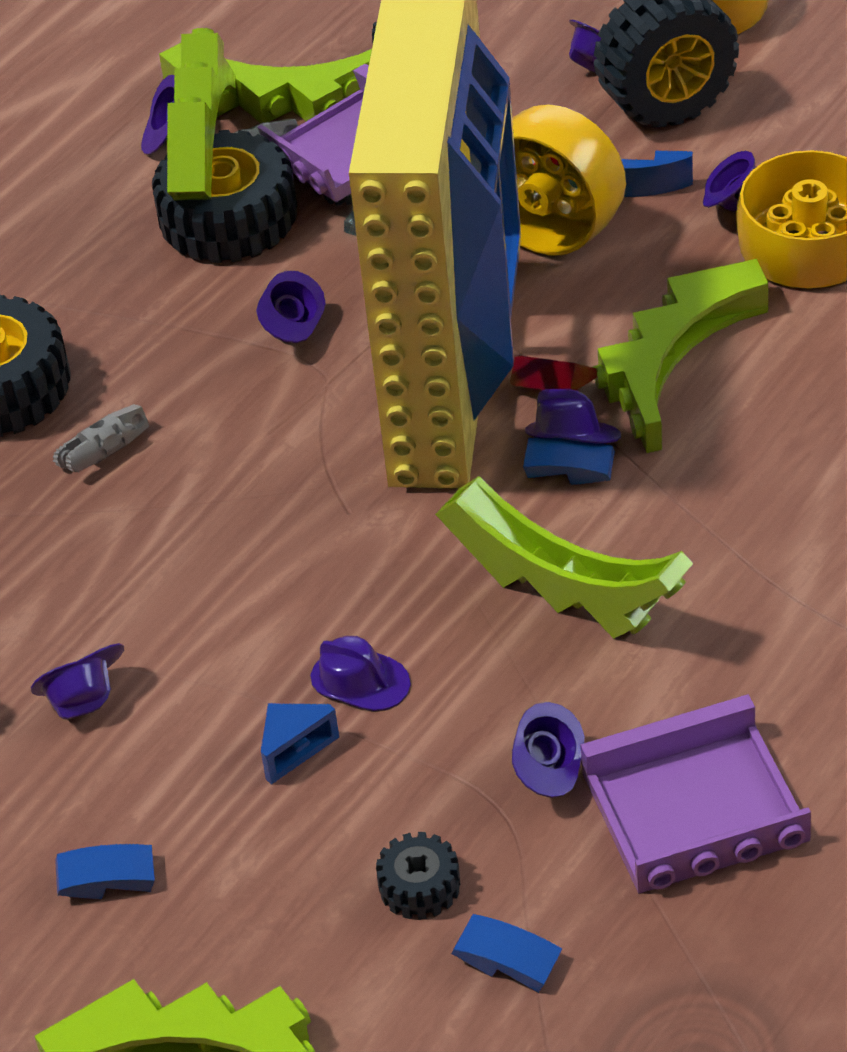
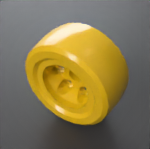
[512,104,626,255]
[736,150,847,288]

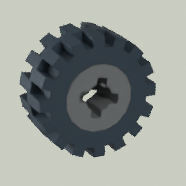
[376,832,460,920]

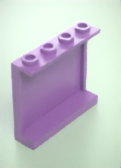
[257,64,369,202]
[580,694,811,894]

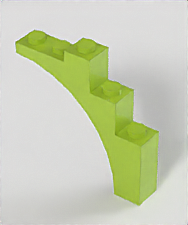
[167,28,235,200]
[159,43,372,123]
[593,259,768,453]
[435,476,693,639]
[34,979,315,1052]

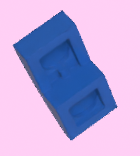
[621,150,693,197]
[523,438,615,485]
[55,844,155,899]
[451,914,563,993]

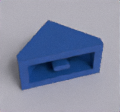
[261,703,339,785]

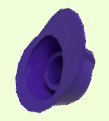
[569,19,601,72]
[141,75,174,155]
[703,151,756,212]
[256,271,326,343]
[525,389,621,444]
[311,636,411,711]
[31,643,124,720]
[512,702,585,798]

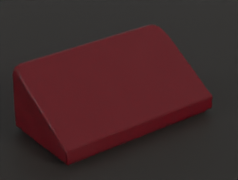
[510,355,598,390]

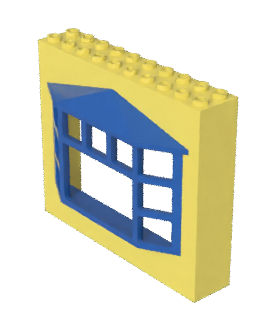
[349,0,521,488]

